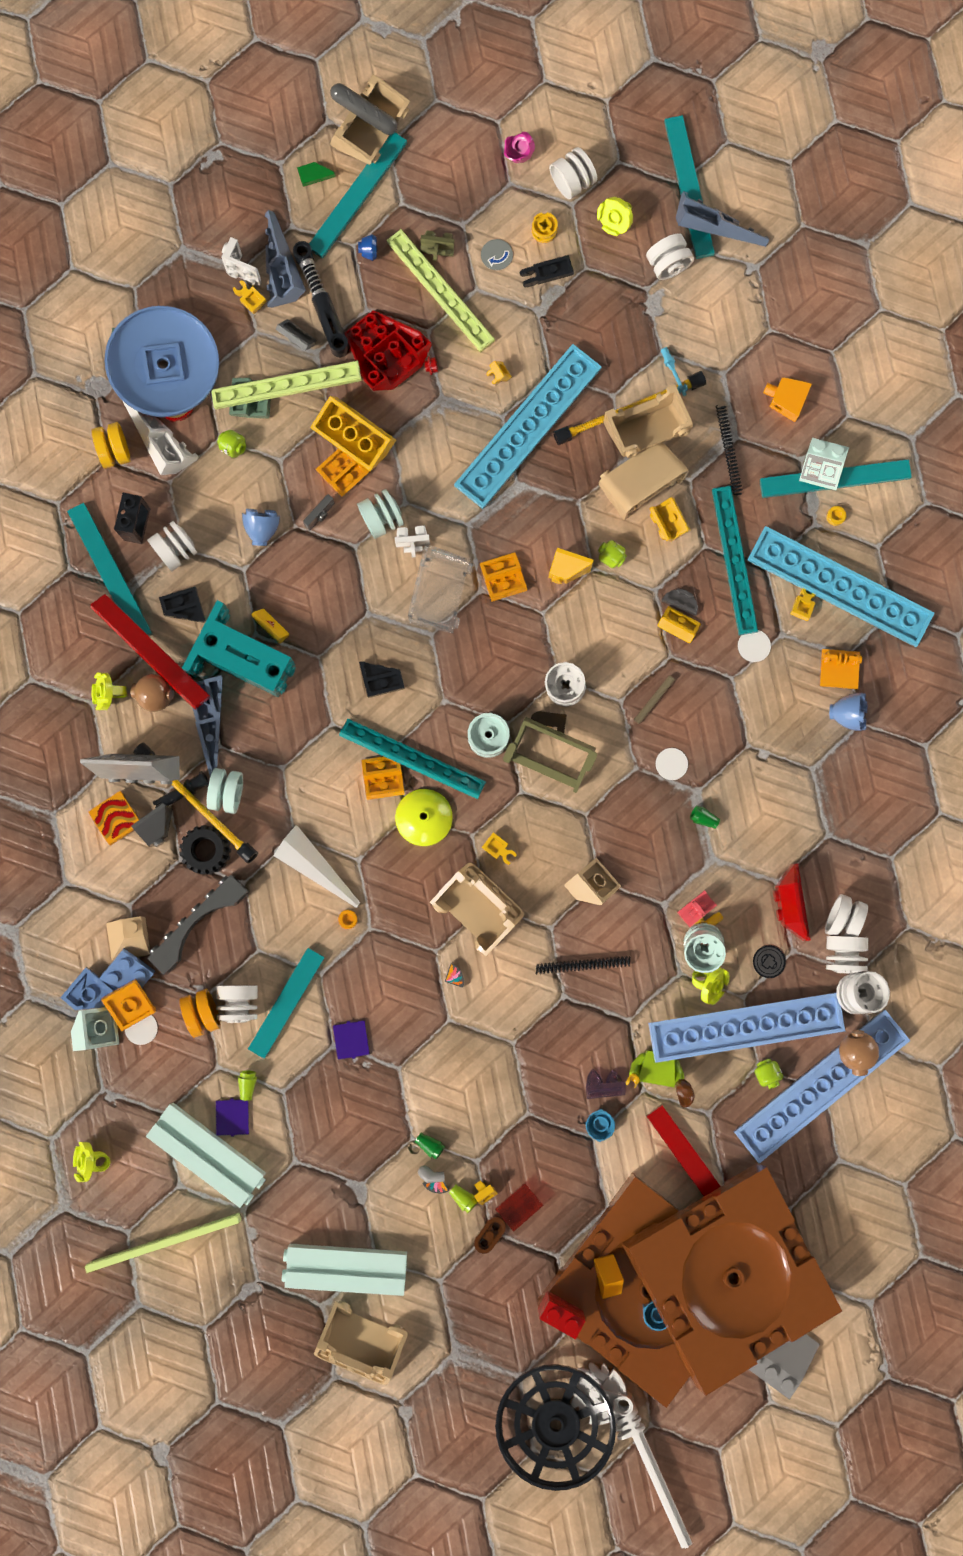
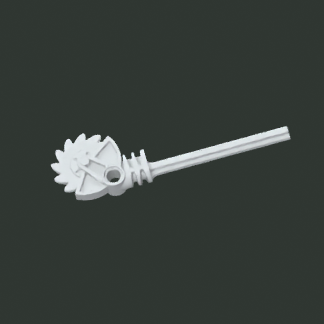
[569,1362,693,1549]

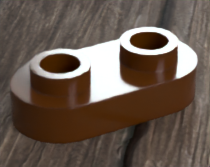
[474,1216,506,1254]

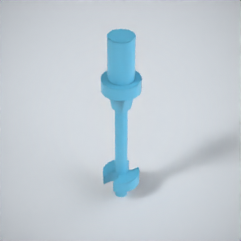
[661,347,688,396]

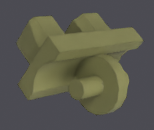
[420,230,455,261]

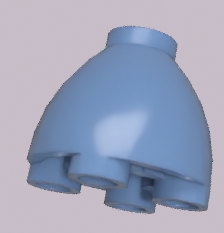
[242,509,280,546]
[829,693,868,731]

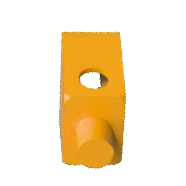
[763,377,812,422]

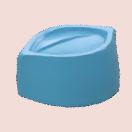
[586,1108,615,1142]
[643,1301,666,1331]

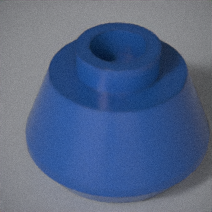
[358,234,377,261]

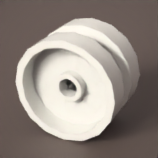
[646,234,694,280]
[825,894,868,937]

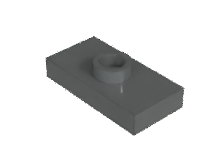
[276,319,317,351]
[303,494,335,531]

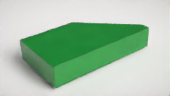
[297,162,335,187]

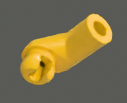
[695,912,723,926]

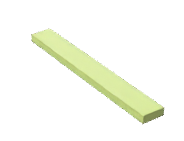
[387,229,495,353]
[211,361,362,410]
[85,1213,242,1273]

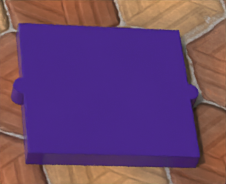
[333,1020,370,1060]
[216,1098,249,1137]

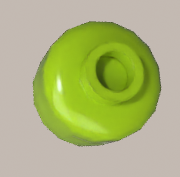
[217,430,246,458]
[598,540,627,568]
[754,1059,783,1090]

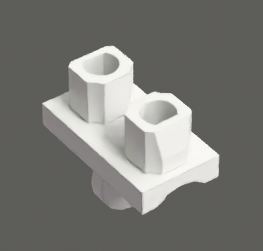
[395,526,430,558]

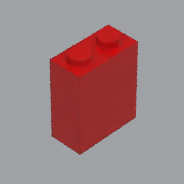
[538,1290,586,1340]

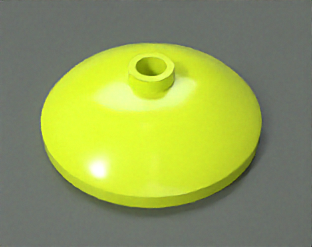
[395,789,453,846]

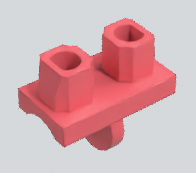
[677,890,717,927]

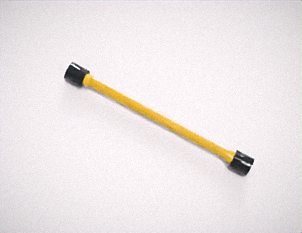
[553,371,706,446]
[133,742,258,864]

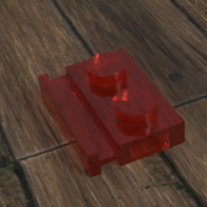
[495,1183,544,1232]

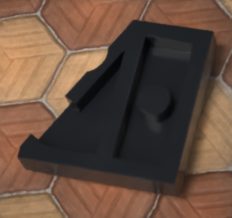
[159,587,206,623]
[359,661,405,698]

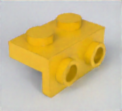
[649,497,691,542]

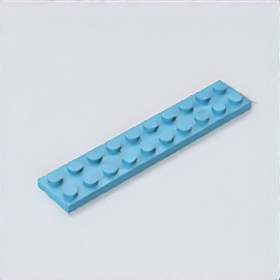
[454,344,602,509]
[747,526,934,647]

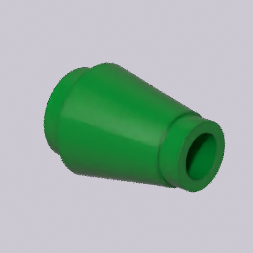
[690,805,720,829]
[415,1132,445,1160]

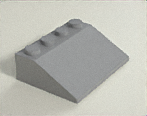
[80,754,180,784]
[749,1334,820,1400]

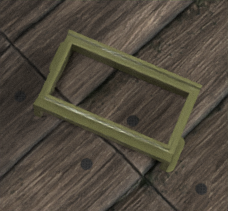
[503,717,597,793]

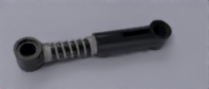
[293,241,349,358]

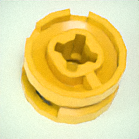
[532,212,558,243]

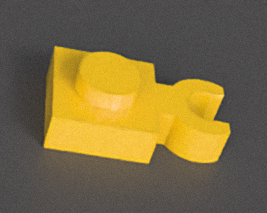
[233,280,267,314]
[790,588,816,621]
[481,832,517,865]

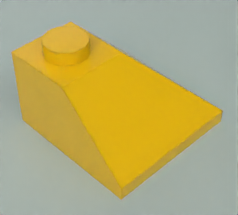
[548,548,594,584]

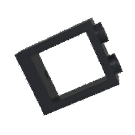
[114,492,151,544]

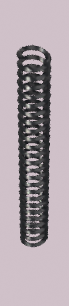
[715,405,743,495]
[535,956,631,975]

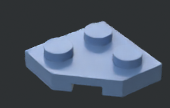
[99,948,155,990]
[60,967,115,1010]

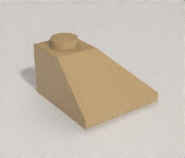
[564,858,621,905]
[106,916,151,961]

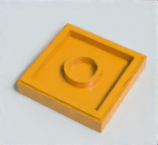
[101,979,156,1031]

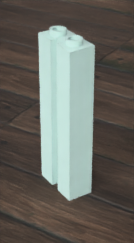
[146,1103,266,1208]
[282,1244,407,1296]

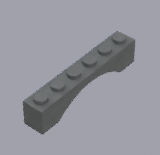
[147,875,249,975]

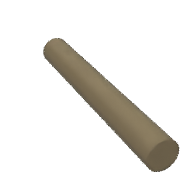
[634,676,675,724]

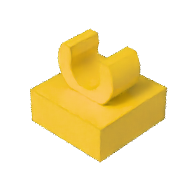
[486,361,512,384]
[474,1180,498,1205]

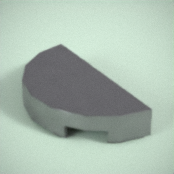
[661,589,698,616]

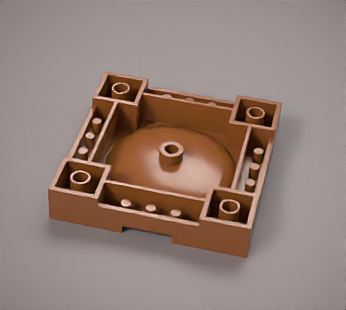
[621,1163,842,1396]
[537,1173,734,1408]

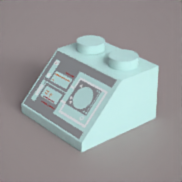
[799,438,849,490]

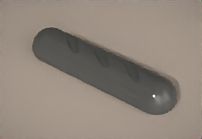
[330,83,398,135]

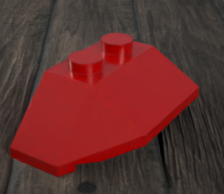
[773,863,811,941]

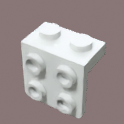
[222,237,261,286]

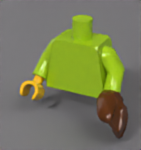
[626,1050,695,1107]

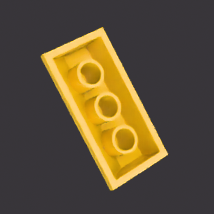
[310,396,396,471]

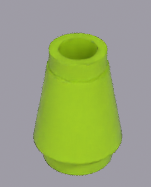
[238,1070,257,1101]
[449,1184,478,1213]

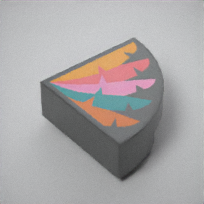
[445,963,464,988]
[422,1181,449,1194]

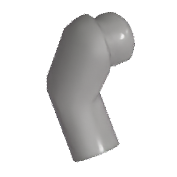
[418,1165,445,1183]

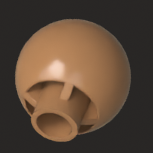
[130,674,174,712]
[839,1030,879,1076]

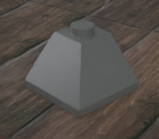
[131,803,173,848]

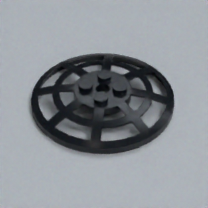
[495,1364,616,1491]

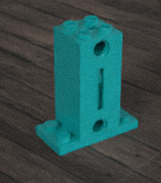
[182,600,296,697]

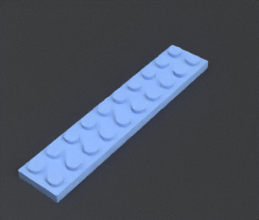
[648,992,845,1063]
[733,1010,910,1163]

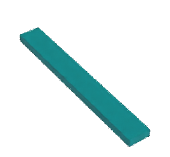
[664,115,715,259]
[309,133,407,259]
[759,459,912,498]
[712,486,758,636]
[67,503,153,636]
[339,719,486,799]

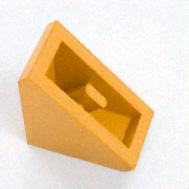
[594,1254,624,1299]

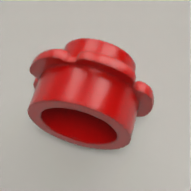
[424,356,438,375]

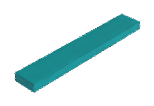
[248,948,325,1059]

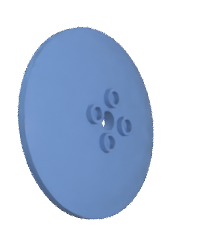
[105,306,219,417]

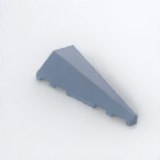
[676,191,769,247]
[265,210,306,308]
[192,675,223,777]

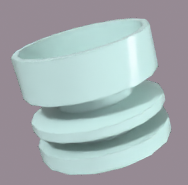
[357,489,404,539]
[683,923,726,973]

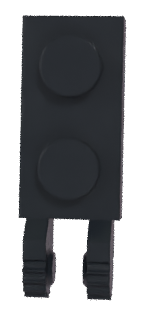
[519,255,574,287]

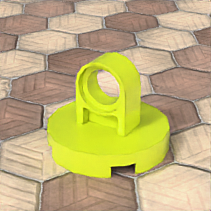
[597,197,633,236]
[91,672,127,710]
[692,967,730,1005]
[73,1142,110,1182]

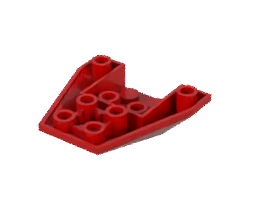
[345,310,432,391]

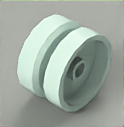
[468,713,510,758]
[207,768,243,814]

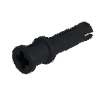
[153,771,209,808]

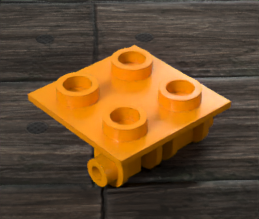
[820,649,862,689]

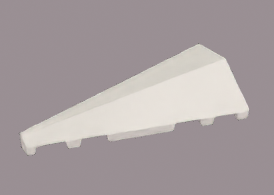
[123,402,198,475]
[273,825,360,908]

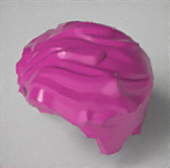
[504,132,535,163]

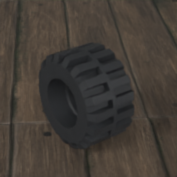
[179,825,231,875]

